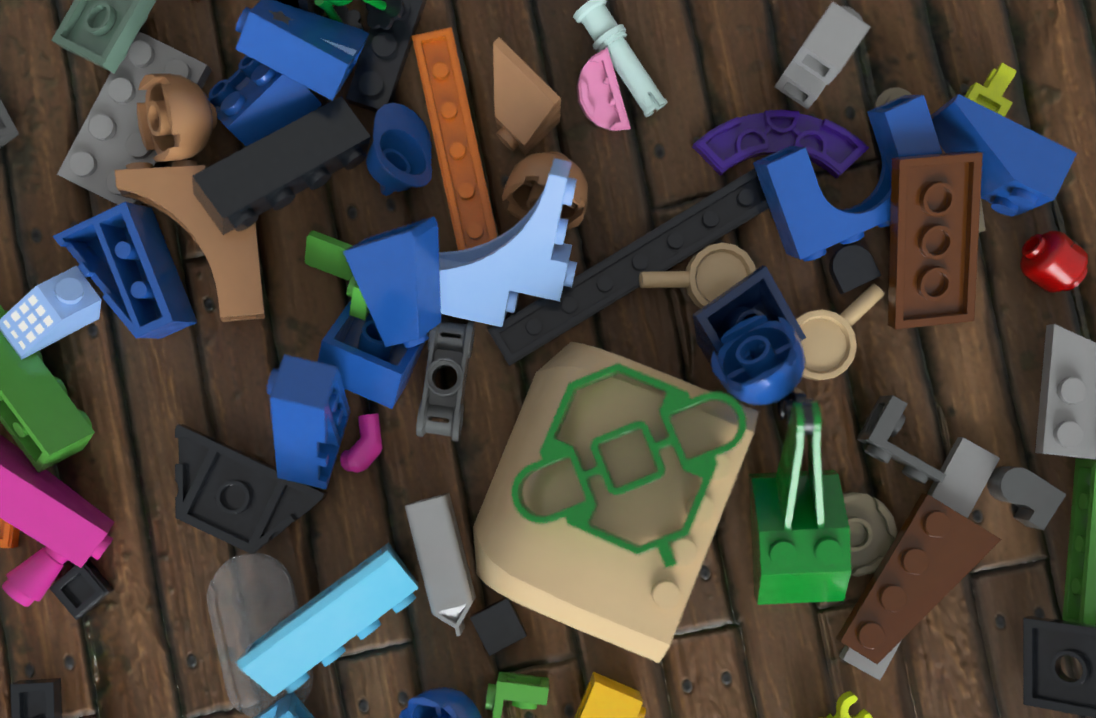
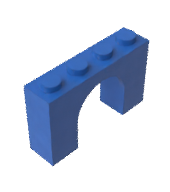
[753,95,942,261]

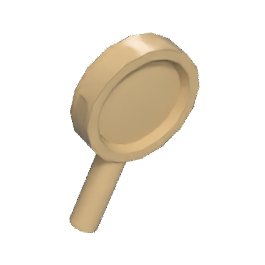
[639,242,756,308]
[796,284,885,381]

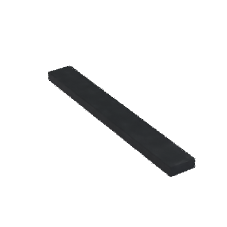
[488,168,769,366]

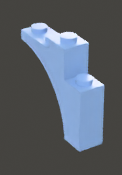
[439,158,577,327]

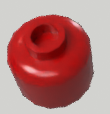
[1020,230,1088,293]

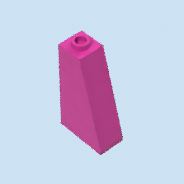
[0,434,114,568]

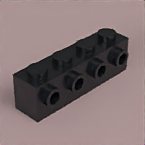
[192,96,371,235]

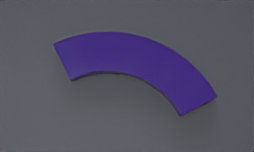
[692,110,869,179]

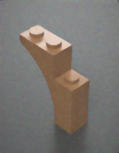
[115,160,265,322]

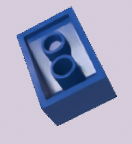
[931,94,1077,216]

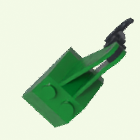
[748,387,851,605]

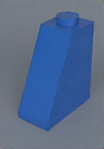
[343,216,441,348]

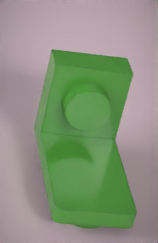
[305,230,370,321]
[485,671,549,718]

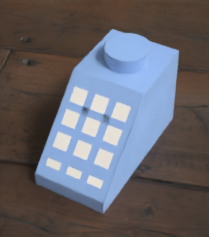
[0,266,102,360]

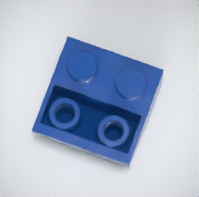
[208,55,322,147]

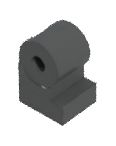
[987,466,1066,530]

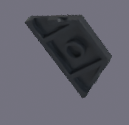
[175,424,328,554]

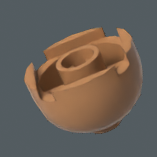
[137,74,217,162]
[502,152,589,230]

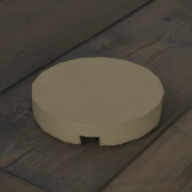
[843,491,898,577]

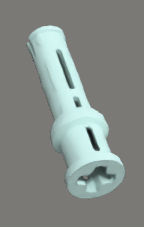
[573,0,668,117]

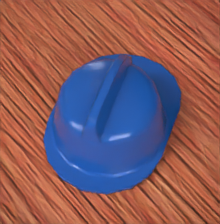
[366,103,432,196]

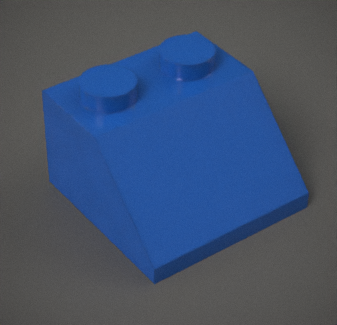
[317,300,429,409]

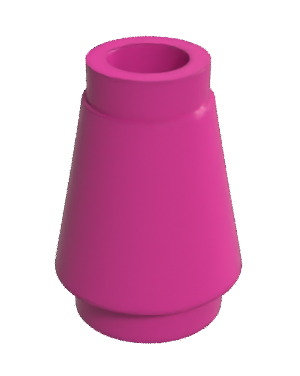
[2,546,68,607]

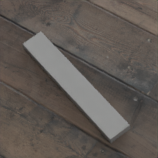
[839,437,1000,681]

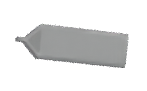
[405,493,476,636]

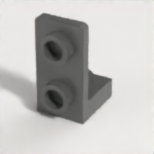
[856,395,946,485]

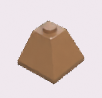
[493,37,561,156]

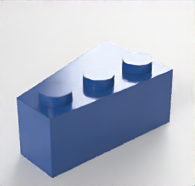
[267,355,351,490]

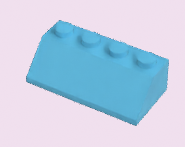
[236,542,419,697]

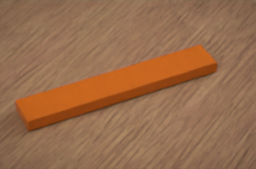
[412,27,498,251]

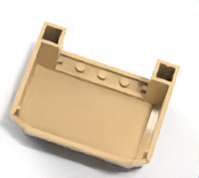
[473,342,759,663]

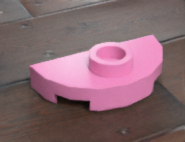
[576,47,631,131]

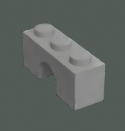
[774,2,870,110]

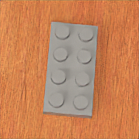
[57,31,212,205]

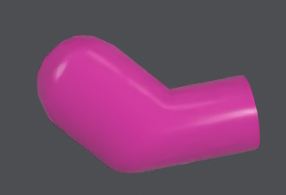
[340,413,383,473]

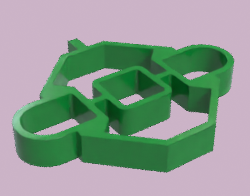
[511,363,746,568]

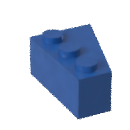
[52,201,197,339]

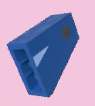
[235,0,369,101]

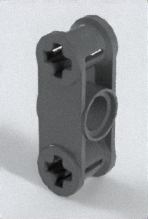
[416,320,476,442]

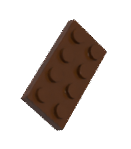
[888,151,983,330]

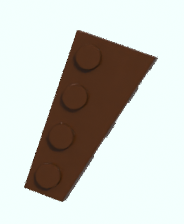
[836,493,1002,664]

